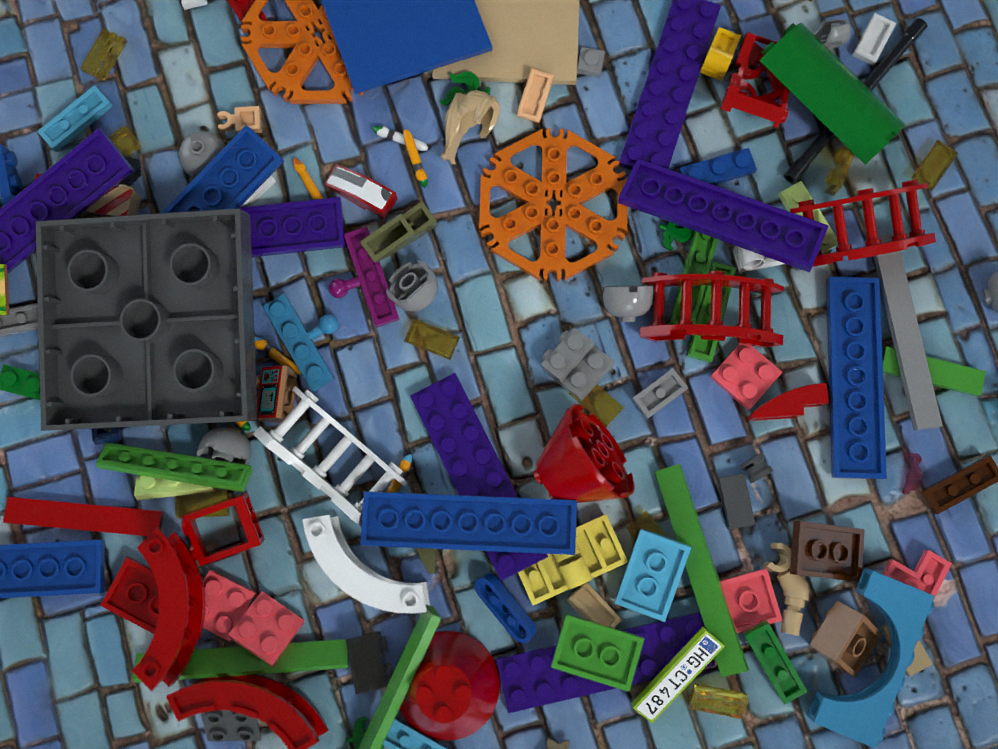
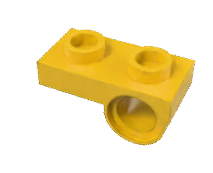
[700,27,741,81]

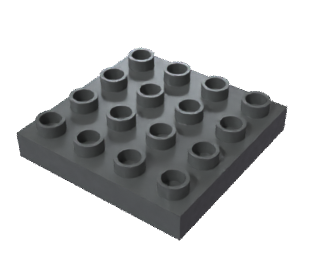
[36,208,258,431]

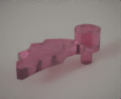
[902,453,923,495]

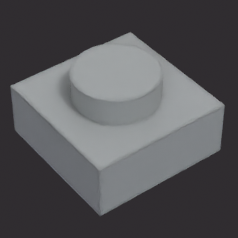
[577,47,605,77]

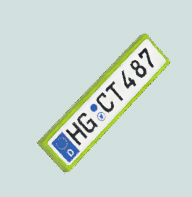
[631,627,725,723]

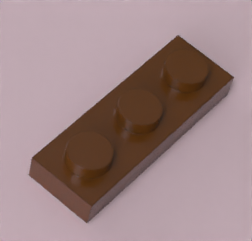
[920,455,998,514]

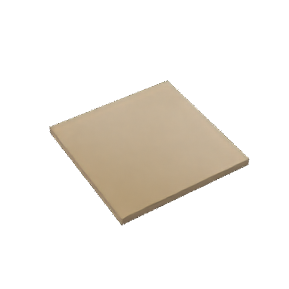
[432,0,580,85]

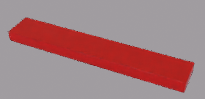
[3,497,164,536]

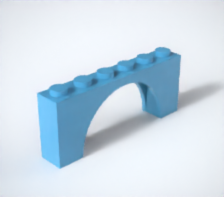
[807,567,934,749]

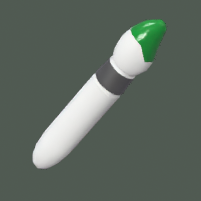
[372,126,428,151]

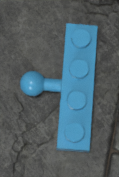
[262,293,339,392]

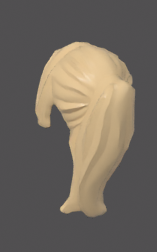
[441,90,500,164]

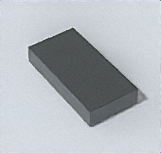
[718,473,756,529]

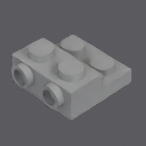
[541,328,615,401]

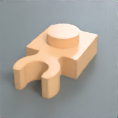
[218,106,262,134]

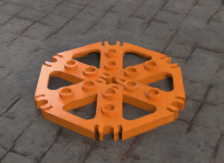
[241,0,369,104]
[479,128,628,282]

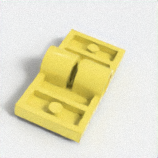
[518,514,628,606]

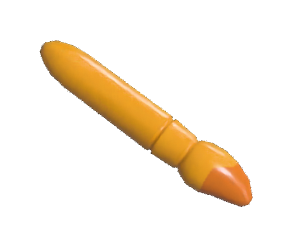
[293,157,323,200]

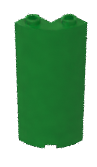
[759,23,906,165]

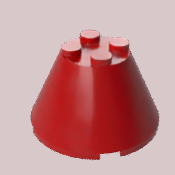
[533,404,635,503]
[399,631,500,741]

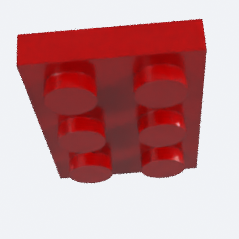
[100,557,159,634]

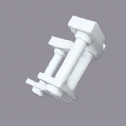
[253,386,408,527]
[302,515,430,613]

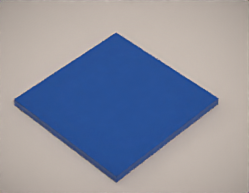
[321,0,493,94]

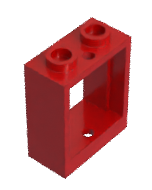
[181,491,265,566]

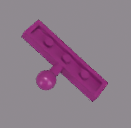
[328,226,400,328]

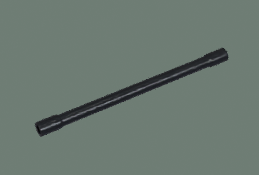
[784,18,927,184]

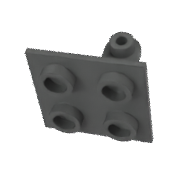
[201,710,262,742]

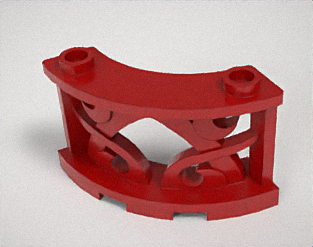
[721,31,790,128]

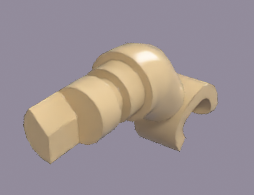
[761,543,809,636]

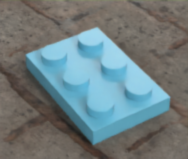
[614,528,691,622]

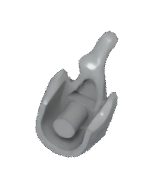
[814,19,851,50]

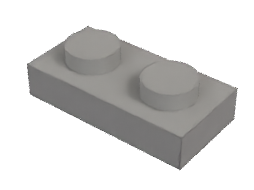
[632,368,688,419]

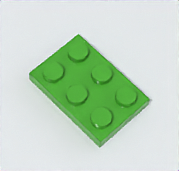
[551,613,644,692]

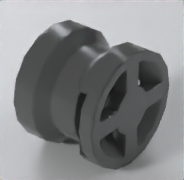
[740,453,773,483]

